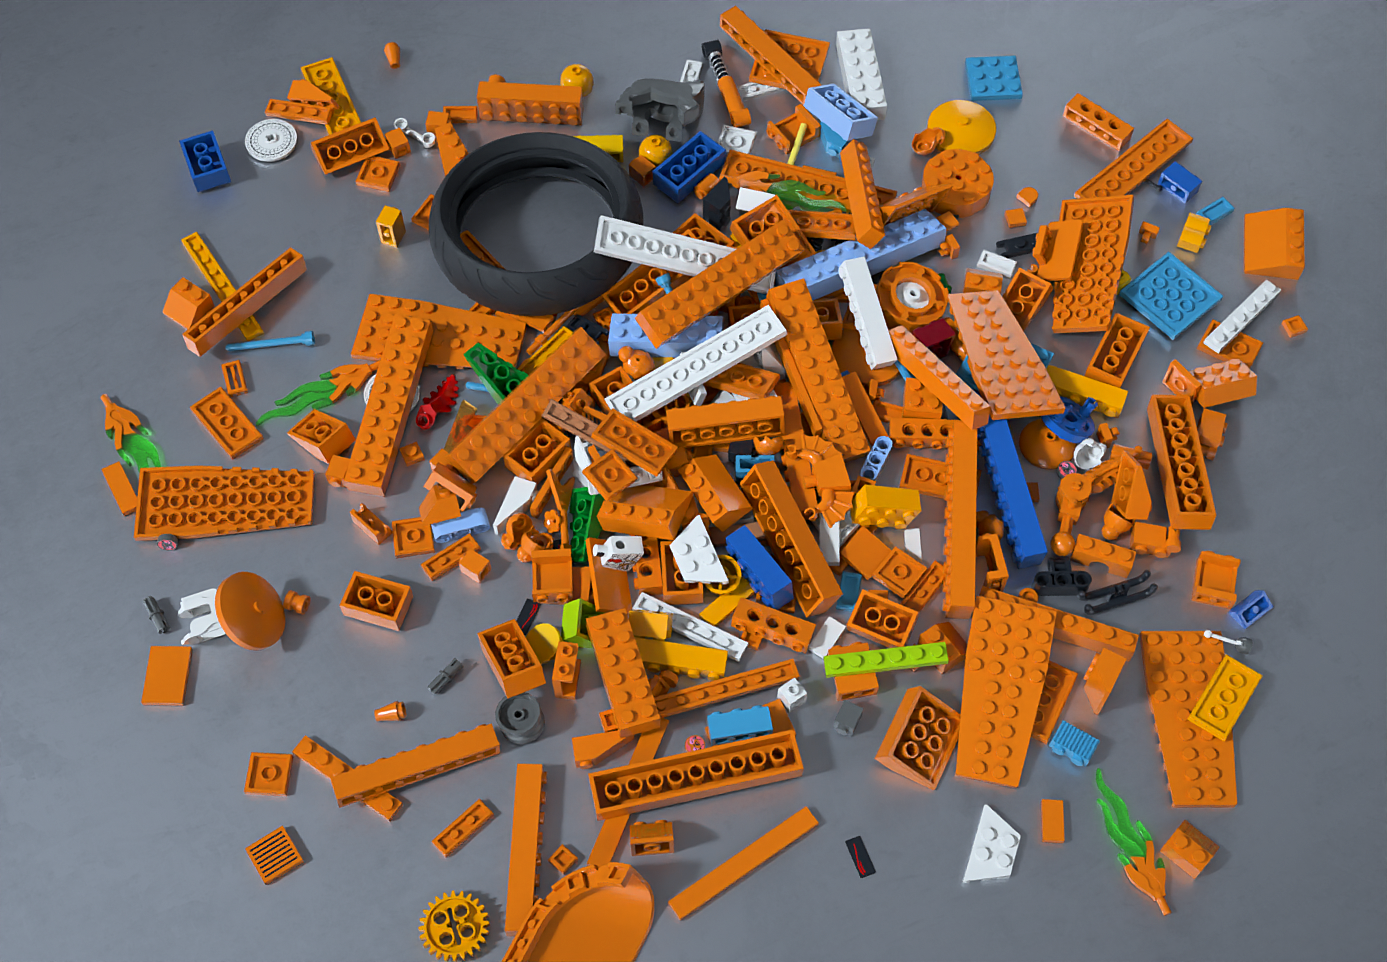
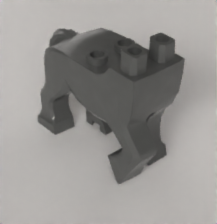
[615,79,705,142]

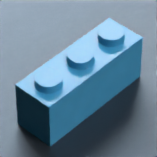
[707,705,773,746]

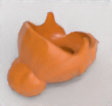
[618,346,655,380]
[1102,503,1136,541]
[517,526,554,563]

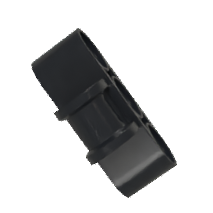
[1031,557,1092,596]

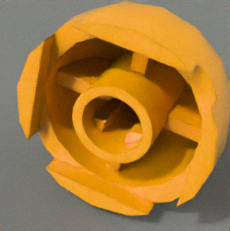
[560,64,594,97]
[639,135,673,168]
[704,555,741,595]

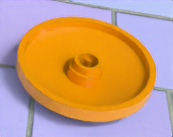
[927,100,996,155]

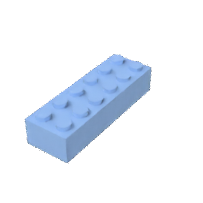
[608,313,723,358]

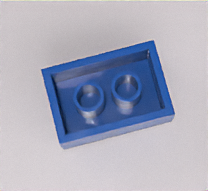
[179,130,231,192]

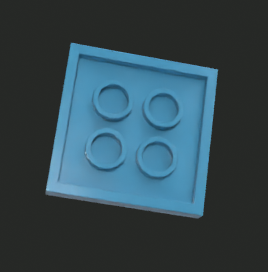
[965,56,1023,101]

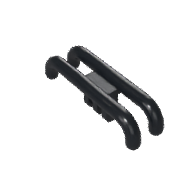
[1077,570,1158,615]

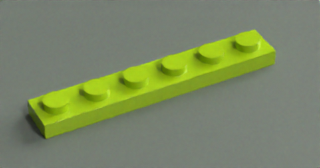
[823,642,948,678]

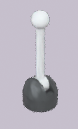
[1204,630,1253,654]

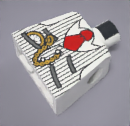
[593,536,644,572]

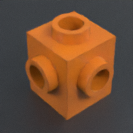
[561,388,594,416]

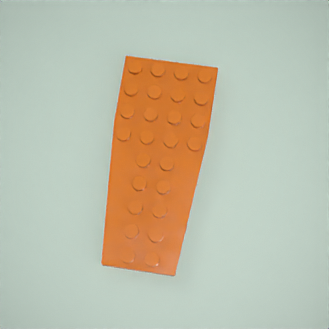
[1052,195,1134,333]
[946,290,1065,420]
[351,294,527,370]
[134,466,315,541]
[955,595,1057,788]
[1139,631,1237,808]

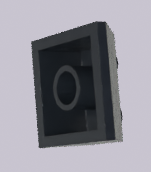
[703,176,731,231]

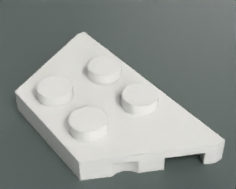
[670,515,729,584]
[963,805,1021,883]

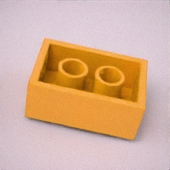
[850,484,921,529]

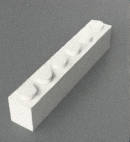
[839,256,897,370]

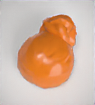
[912,127,946,156]
[976,510,1004,542]
[501,513,533,550]

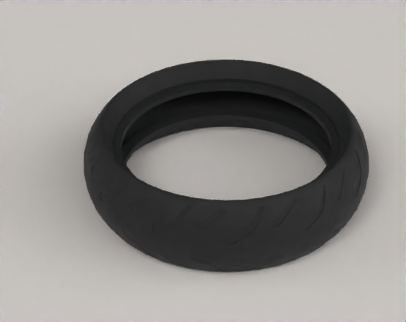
[429,132,644,316]

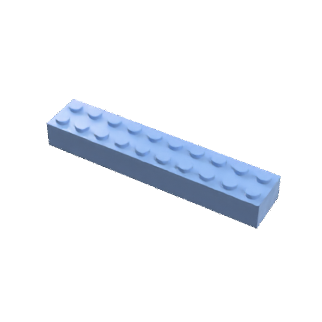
[775,209,946,301]

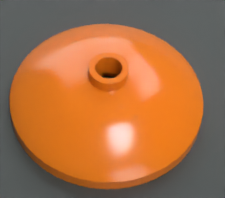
[1019,419,1076,469]

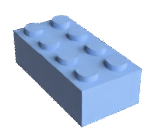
[804,84,878,141]

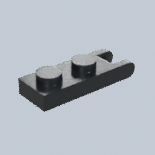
[996,233,1037,258]
[566,314,609,346]

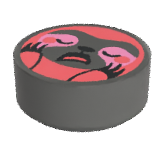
[1057,461,1077,479]
[157,534,178,550]

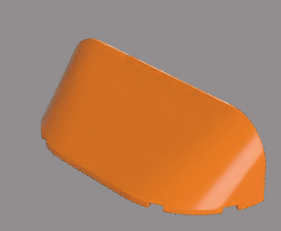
[501,862,654,962]

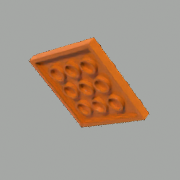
[749,29,830,89]

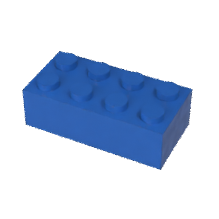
[652,131,726,203]
[725,525,794,610]

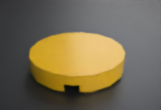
[526,623,563,664]

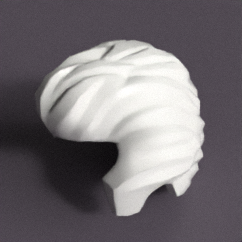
[1074,438,1107,470]

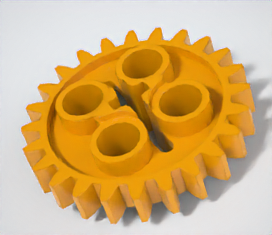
[418,890,490,962]

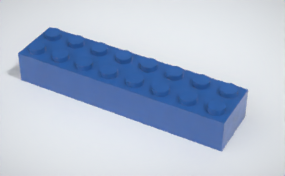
[977,414,1048,569]

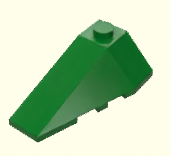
[463,343,528,404]
[569,487,605,563]

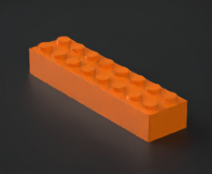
[1147,395,1217,530]
[739,460,843,618]

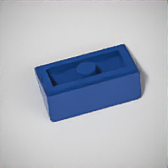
[1228,590,1274,629]

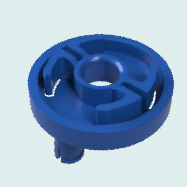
[1041,396,1098,443]

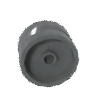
[495,692,545,745]

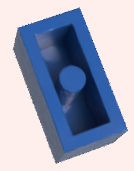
[1158,161,1202,203]

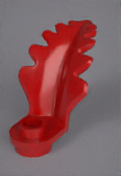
[416,374,459,429]

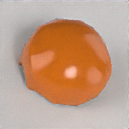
[753,436,784,455]

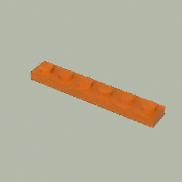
[292,735,403,822]

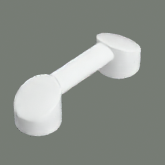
[394,118,436,148]

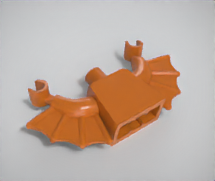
[786,433,855,528]

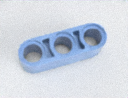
[860,436,892,483]
[431,508,490,543]

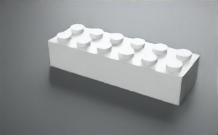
[836,28,887,120]

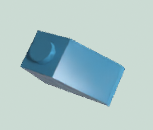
[820,122,851,159]

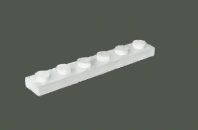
[1204,280,1282,354]
[632,592,748,662]

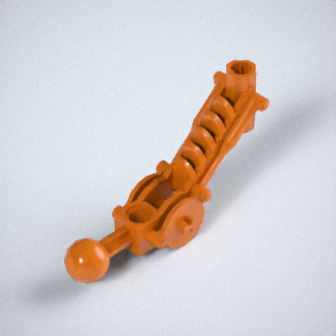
[1050,444,1152,556]

